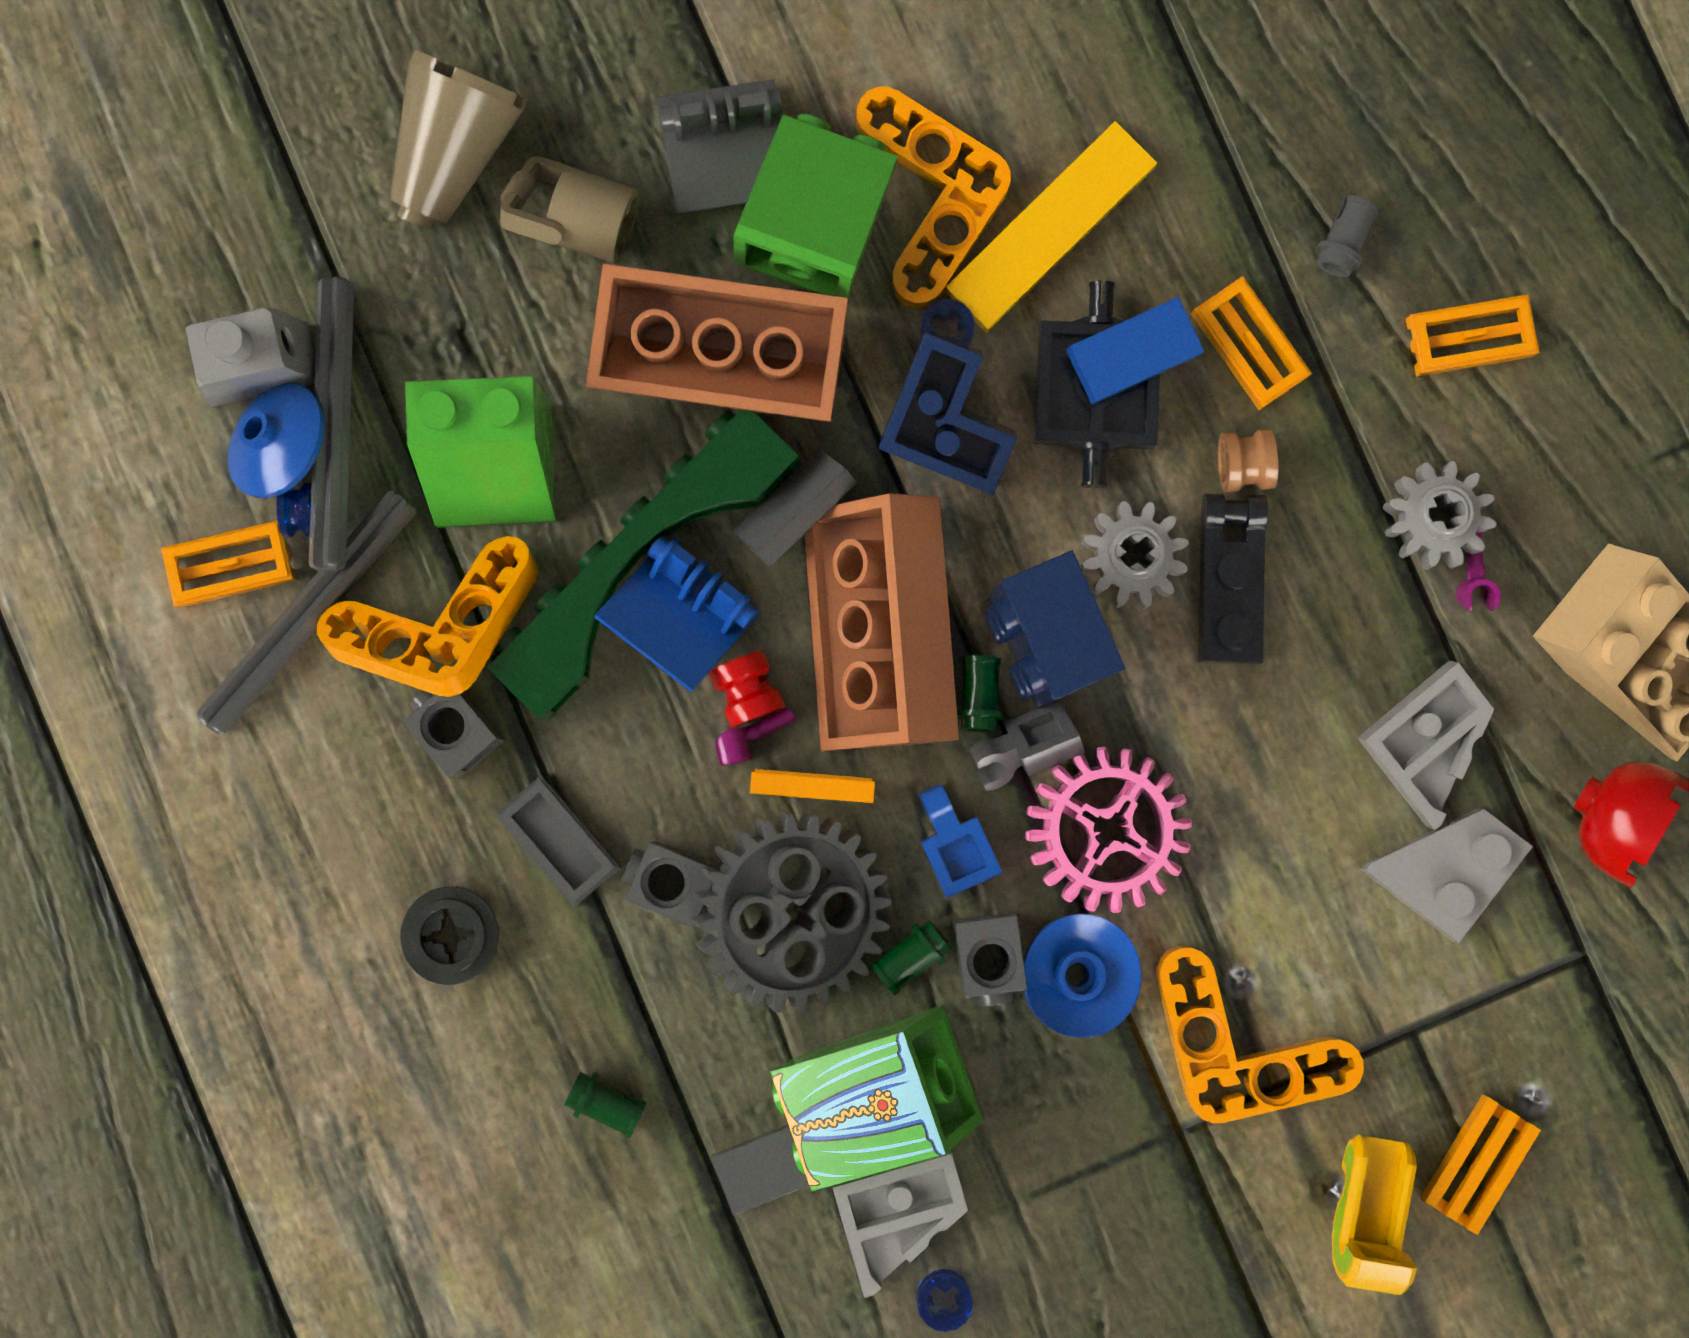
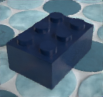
[983,550,1126,709]

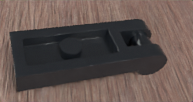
[1198,493,1268,665]

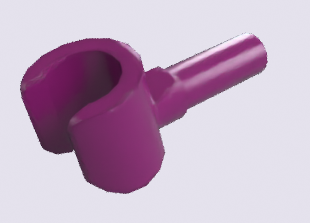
[1455,532,1501,611]
[715,707,795,766]

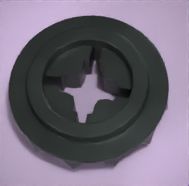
[400,886,500,985]

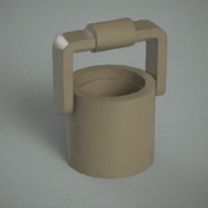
[499,156,640,264]

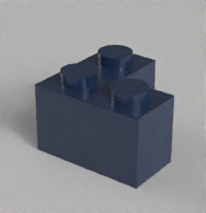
[878,328,1017,495]

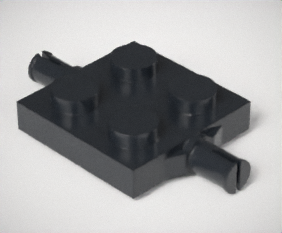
[1034,280,1160,488]

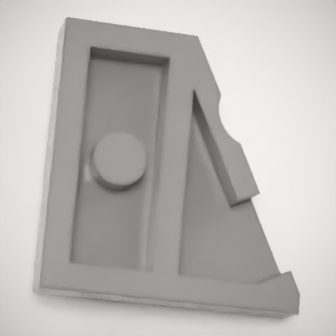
[1357,661,1494,830]
[1360,809,1533,943]
[832,1150,968,1298]

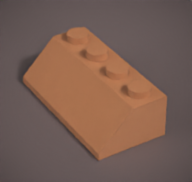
[586,264,848,422]
[804,493,959,751]

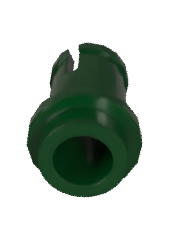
[957,655,1004,732]
[871,920,952,996]
[564,1071,647,1139]

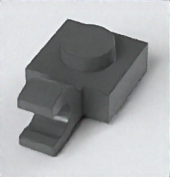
[969,699,1085,791]

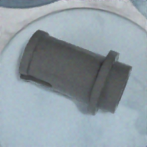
[1315,195,1379,277]

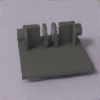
[656,79,782,215]

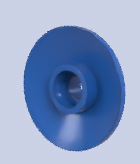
[228,383,325,499]
[1023,914,1142,1038]

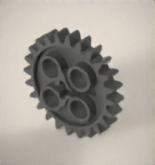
[692,810,891,1013]

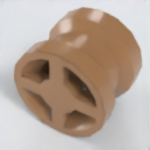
[1218,429,1278,493]

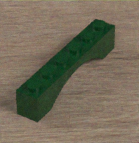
[487,410,800,722]

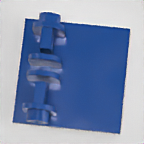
[594,535,761,693]

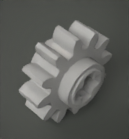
[1383,461,1496,570]
[1080,501,1189,609]

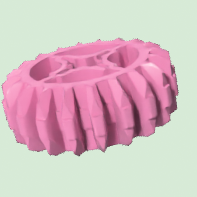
[1025,747,1192,913]

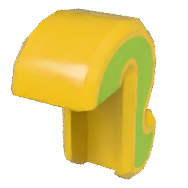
[1332,1134,1417,1295]

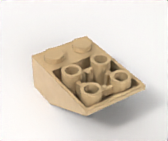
[1533,544,1689,762]

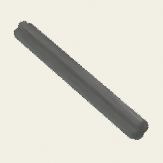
[308,276,354,572]
[197,490,416,734]

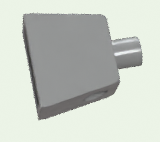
[186,308,315,408]

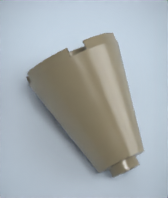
[390,49,528,230]

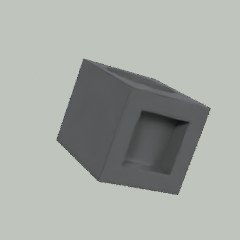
[402,691,506,779]
[621,841,720,928]
[952,912,1027,1007]

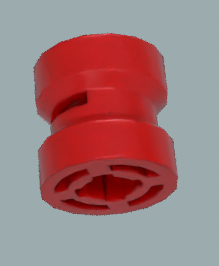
[708,650,786,729]

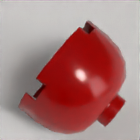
[1573,761,1689,888]

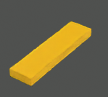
[945,121,1157,334]

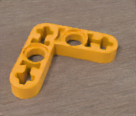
[856,86,1011,309]
[317,536,539,697]
[1156,946,1364,1123]

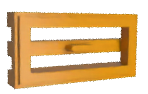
[1191,276,1312,411]
[1405,294,1540,377]
[161,520,297,608]
[750,769,875,803]
[1419,1094,1541,1235]

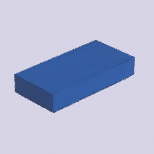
[1066,297,1205,405]

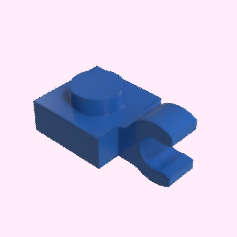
[918,784,1003,898]

